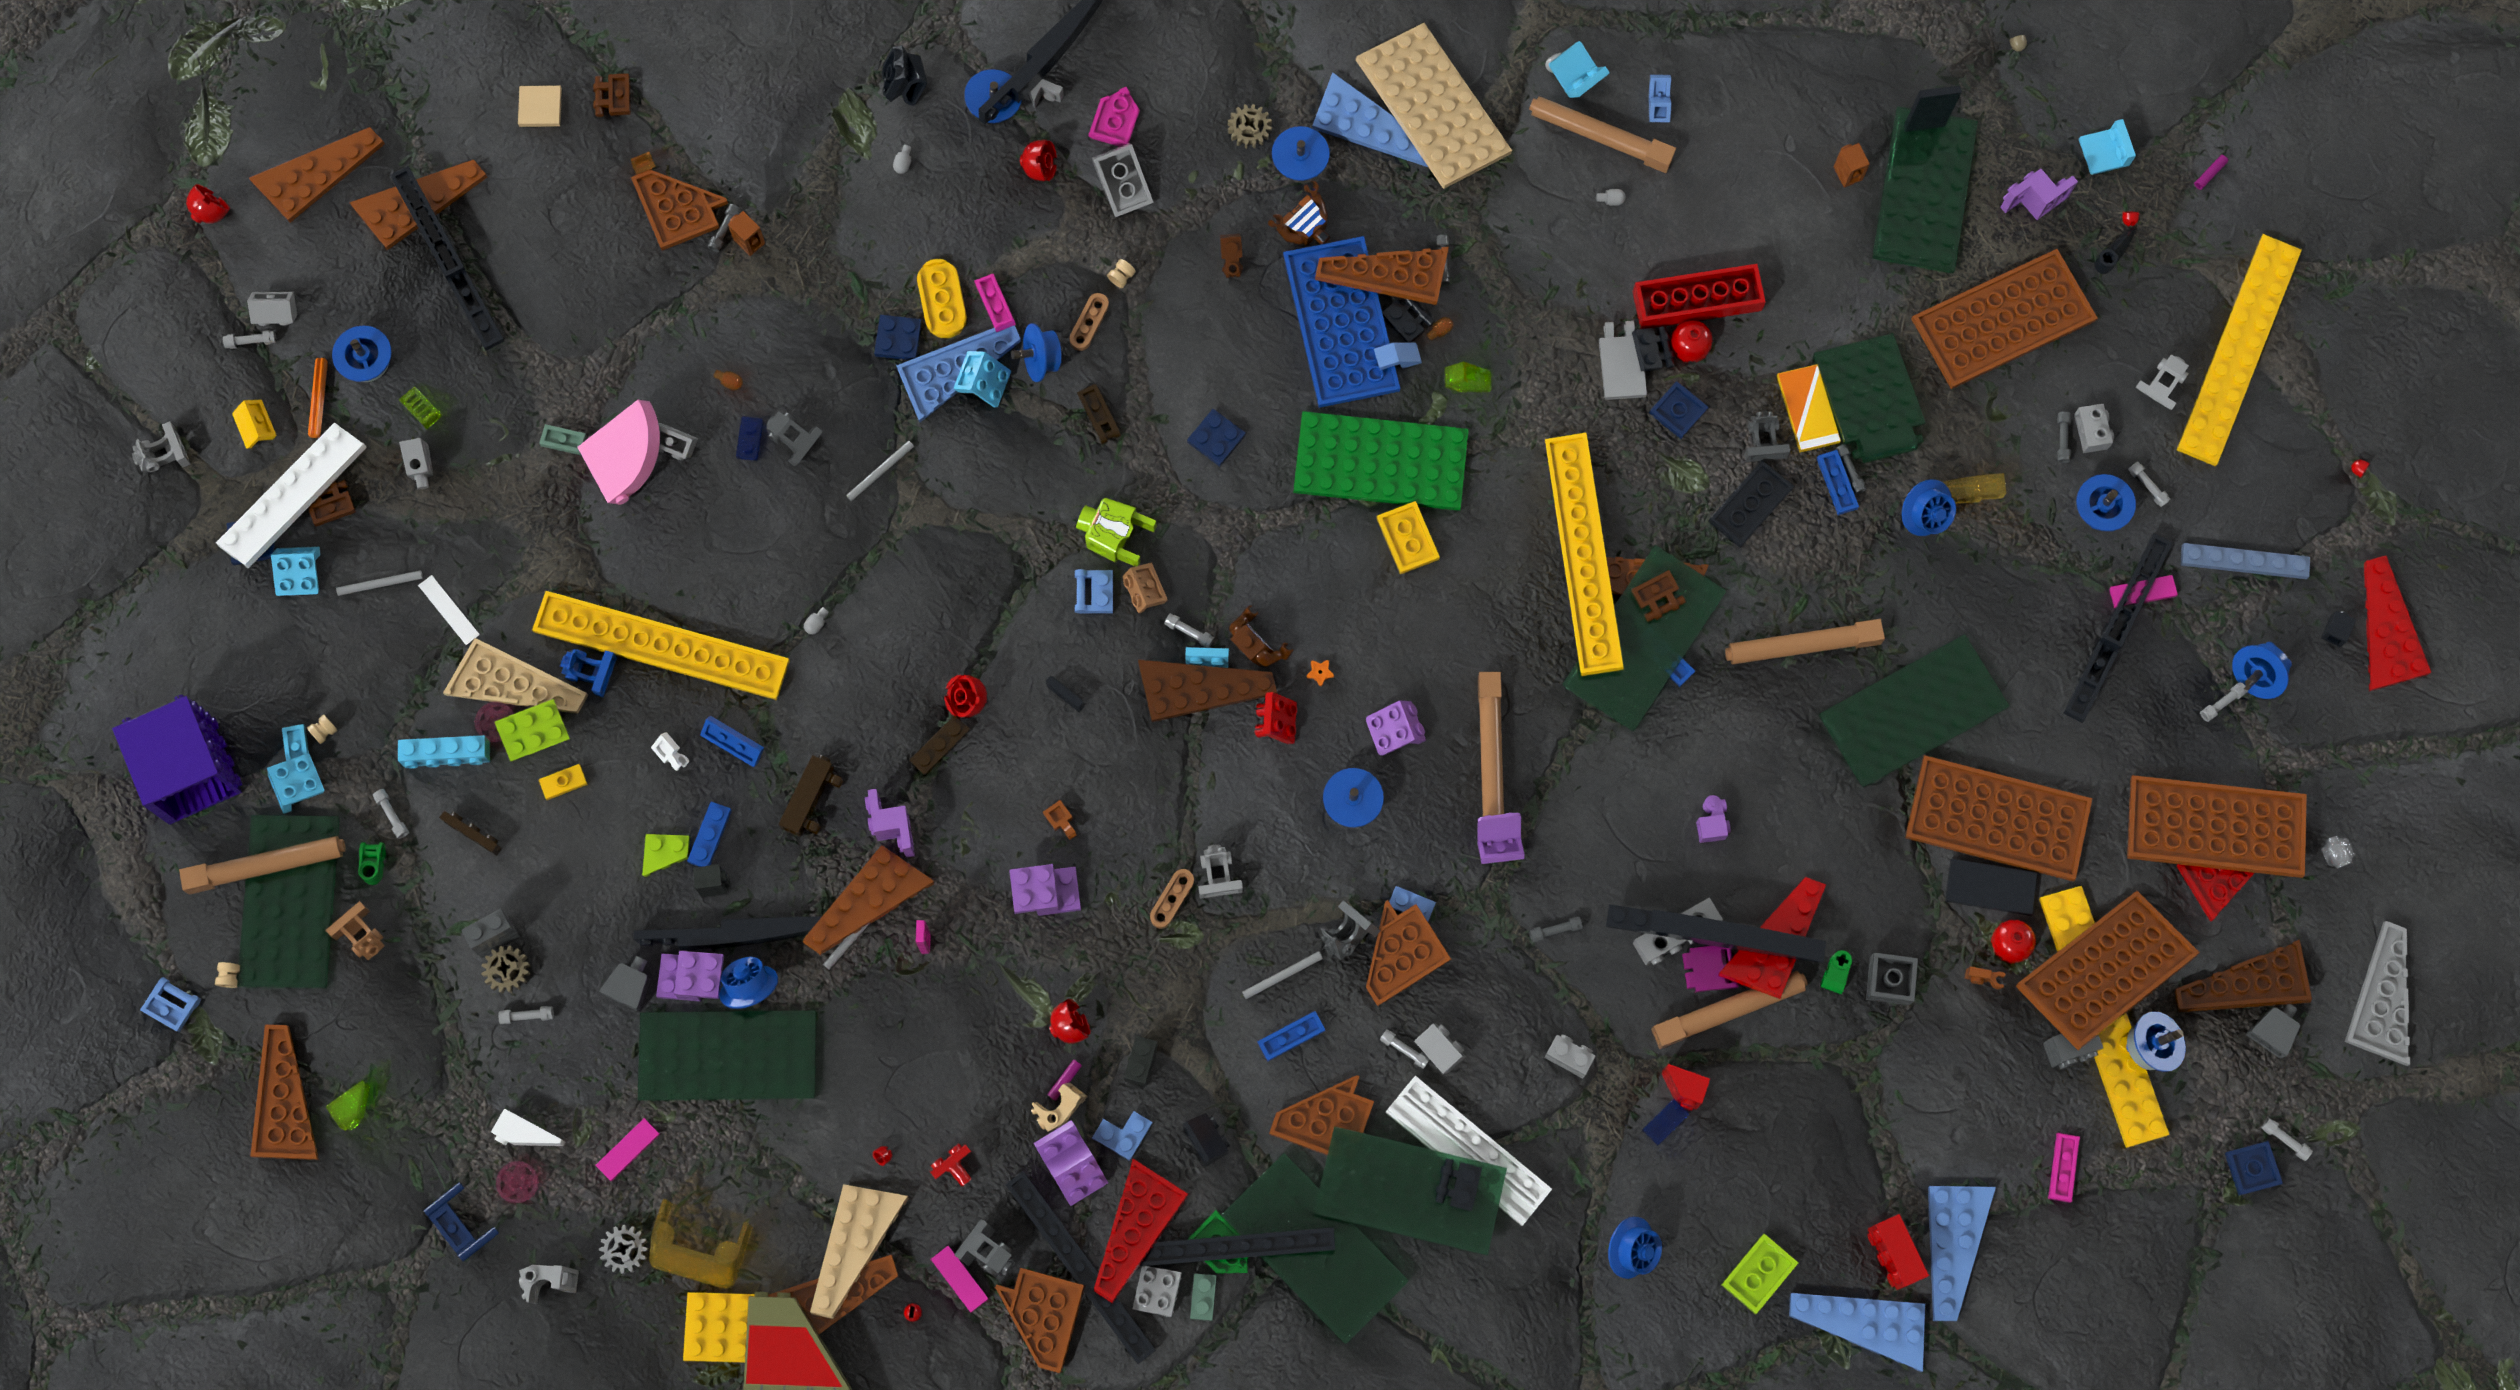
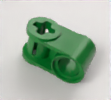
[358,842,386,885]
[1820,950,1852,994]

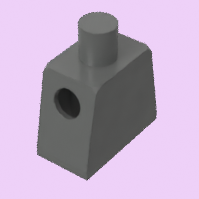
[599,956,651,1012]
[2245,1004,2300,1059]

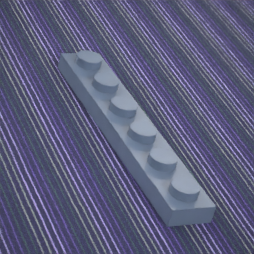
[2181,543,2310,579]

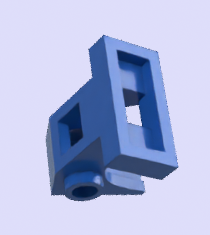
[560,649,617,697]

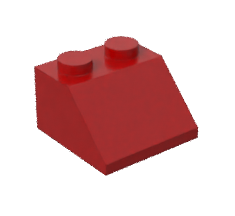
[1662,1064,1710,1111]

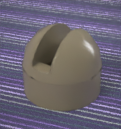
[2009,35,2027,51]

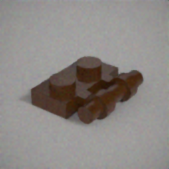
[593,73,631,117]
[308,480,356,527]
[1631,570,1686,622]

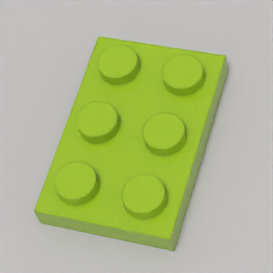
[1721,1234,1798,1314]

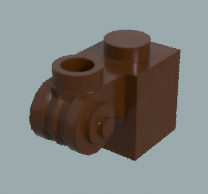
[1220,234,1243,278]

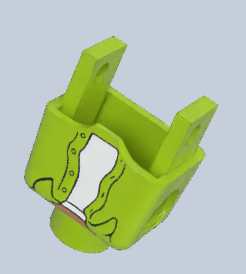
[1076,498,1157,566]

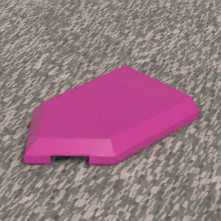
[1088,87,1140,147]

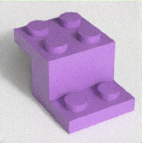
[2001,169,2078,220]
[865,789,915,858]
[1009,864,1081,916]
[656,951,724,1002]
[1033,1120,1108,1206]

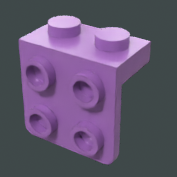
[1366,700,1426,756]
[1477,813,1524,864]

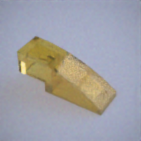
[1943,473,2006,503]

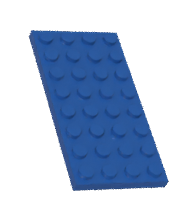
[1283,236,1400,408]

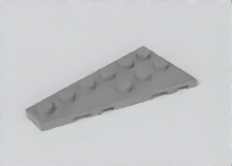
[2345,921,2410,1066]

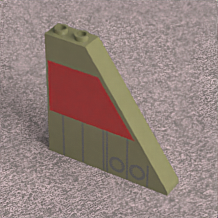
[743,1292,852,1390]

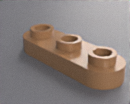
[1070,293,1109,351]
[1150,869,1194,929]

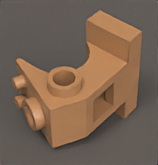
[326,901,385,960]

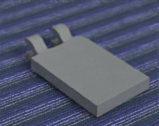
[1599,321,1647,400]

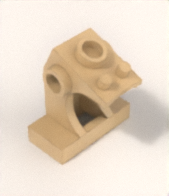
[1031,1083,1088,1132]

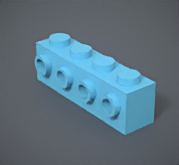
[398,735,490,769]

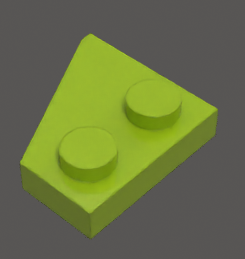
[642,834,690,877]

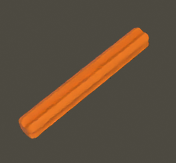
[308,358,328,438]

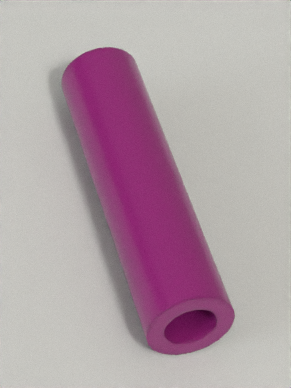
[2194,155,2228,190]
[1047,1059,1082,1101]

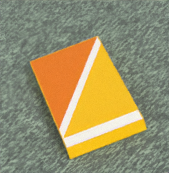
[1777,364,1841,453]

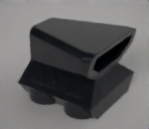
[882,45,927,106]

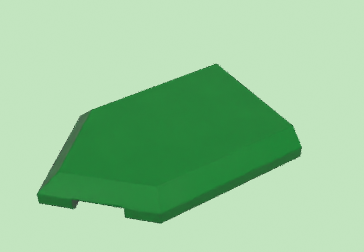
[1187,1210,1248,1273]

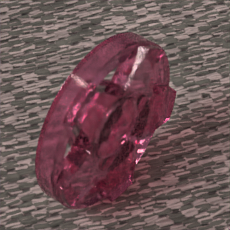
[475,702,514,742]
[496,1161,538,1203]

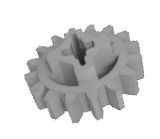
[599,1225,649,1274]

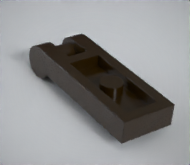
[1077,384,1121,444]

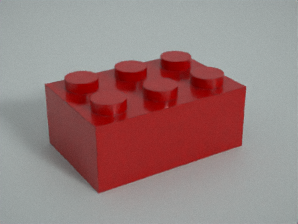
[1867,1214,1929,1290]

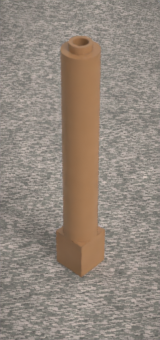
[1529,96,1676,173]
[1725,619,1885,665]
[1478,672,1504,817]
[179,836,346,894]
[1651,971,1808,1049]

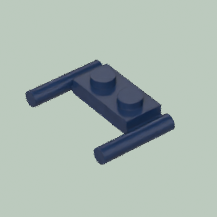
[423,1182,499,1262]

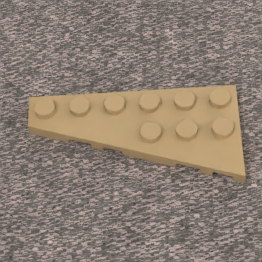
[443,638,588,714]
[810,1184,909,1319]

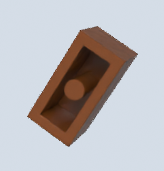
[1834,143,1870,188]
[728,211,765,256]

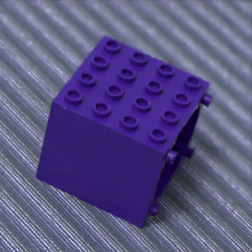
[112,695,242,825]

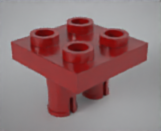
[1255,692,1297,744]
[929,1143,972,1187]

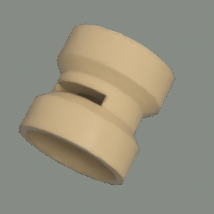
[1107,259,1136,288]
[307,715,338,744]
[215,962,240,988]

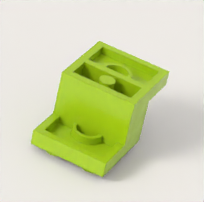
[494,699,570,762]

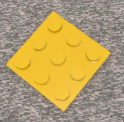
[683,1292,755,1363]

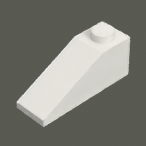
[491,1109,566,1146]

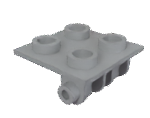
[1132,1266,1182,1318]

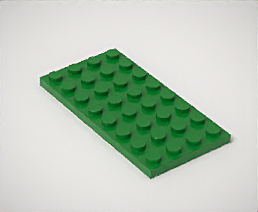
[1293,411,1468,511]

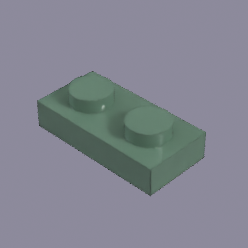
[539,424,587,455]
[1190,1274,1216,1321]

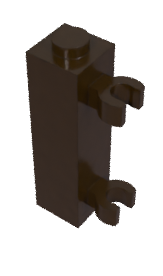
[779,755,843,837]

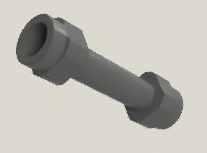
[708,204,741,252]
[1436,235,1450,286]
[2057,412,2071,463]
[1835,444,1867,495]
[1529,917,1583,943]

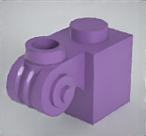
[1696,795,1731,843]

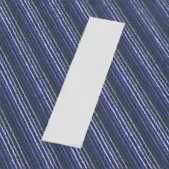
[418,575,480,645]

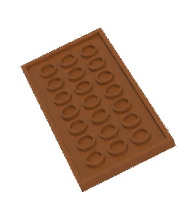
[1911,249,2098,389]
[1905,755,2092,882]
[2127,775,2307,878]
[2016,891,2200,1051]

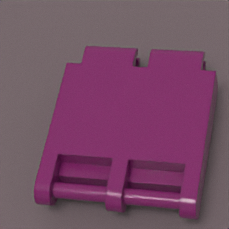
[1682,946,1739,993]

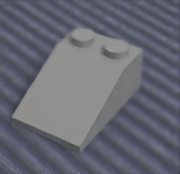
[1092,143,1154,217]

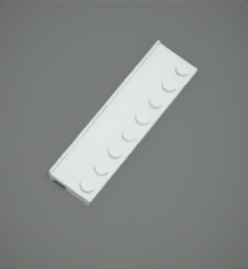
[216,423,366,568]
[1386,1076,1552,1226]

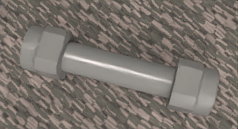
[223,330,277,349]
[2128,461,2171,507]
[1164,613,1215,648]
[2200,682,2248,722]
[373,789,409,839]
[498,1006,554,1024]
[1380,1029,1430,1069]
[2261,1118,2313,1161]

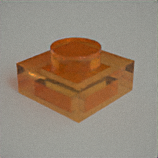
[631,151,655,175]

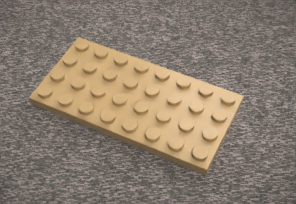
[1356,23,1512,189]

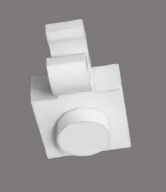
[651,732,689,771]

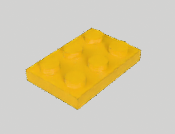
[1377,501,1440,574]

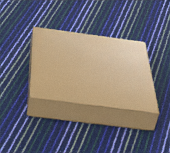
[518,86,562,127]

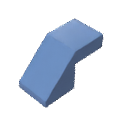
[1649,75,1671,122]
[1374,343,1422,370]

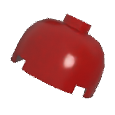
[1020,140,1057,181]
[186,184,230,224]
[1671,320,1713,362]
[945,675,987,717]
[1991,920,2036,964]
[1049,998,1091,1044]

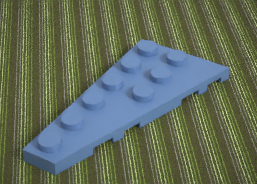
[1312,73,1428,167]
[896,325,1021,423]
[1928,1186,1996,1321]
[1789,1293,1925,1372]

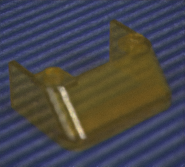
[649,1199,753,1289]

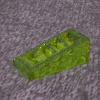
[399,386,442,430]

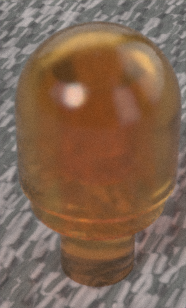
[1426,317,1453,341]
[713,370,743,390]

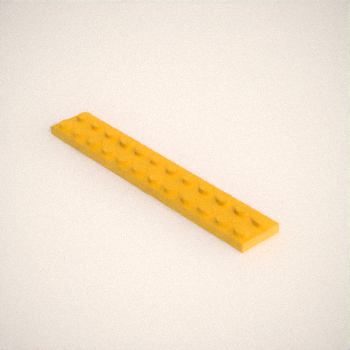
[2177,234,2302,466]
[1545,433,1624,676]
[532,591,790,700]
[2039,886,2169,1148]

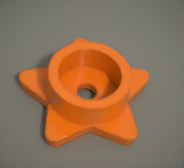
[1307,660,1334,686]

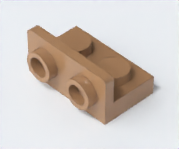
[1123,563,1168,613]

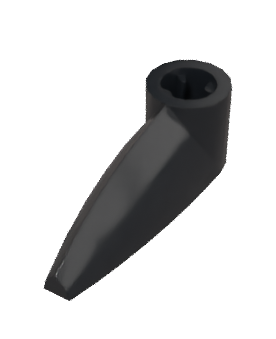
[2094,228,2135,274]

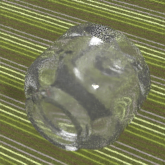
[2322,835,2355,869]

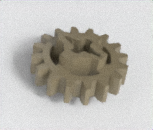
[1228,104,1272,149]
[481,946,530,994]

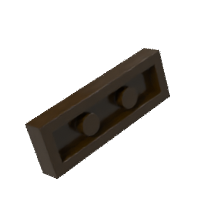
[909,716,970,776]
[439,811,501,856]

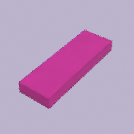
[974,273,1016,332]
[2109,575,2178,608]
[916,920,931,954]
[595,1118,660,1182]
[2048,1133,2080,1203]
[931,1246,989,1313]

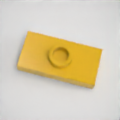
[539,764,588,800]

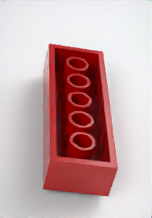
[1632,264,1766,329]

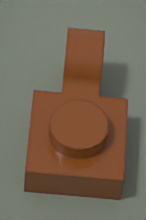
[1043,800,1077,840]
[1965,966,2006,989]

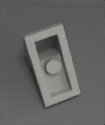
[1029,79,1064,108]

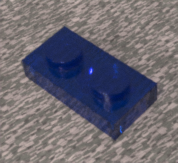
[736,417,764,461]
[1642,1099,1689,1146]

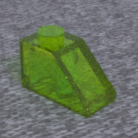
[1444,361,1491,392]
[325,1080,370,1131]

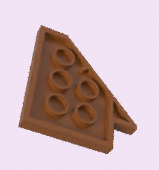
[631,170,728,251]
[1366,900,1452,1006]
[1269,1075,1374,1164]
[995,1268,1085,1373]

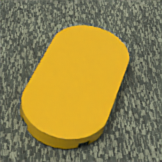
[917,259,967,338]

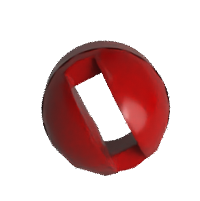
[2122,211,2139,226]
[2351,459,2370,478]
[873,1146,892,1166]
[904,1303,922,1322]

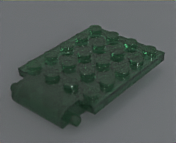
[1813,333,1926,463]

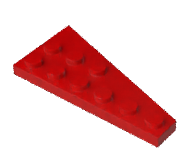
[2364,555,2431,692]
[2176,864,2254,922]
[1719,877,1826,999]
[1094,1159,1188,1303]

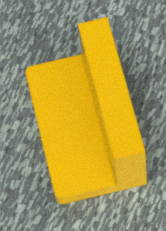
[232,399,277,449]

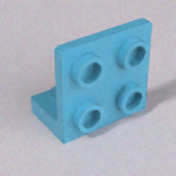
[1549,41,1610,98]
[2079,119,2136,175]
[953,351,1011,407]
[271,547,320,596]
[1186,647,1229,668]
[267,754,324,814]

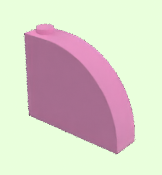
[578,400,660,505]

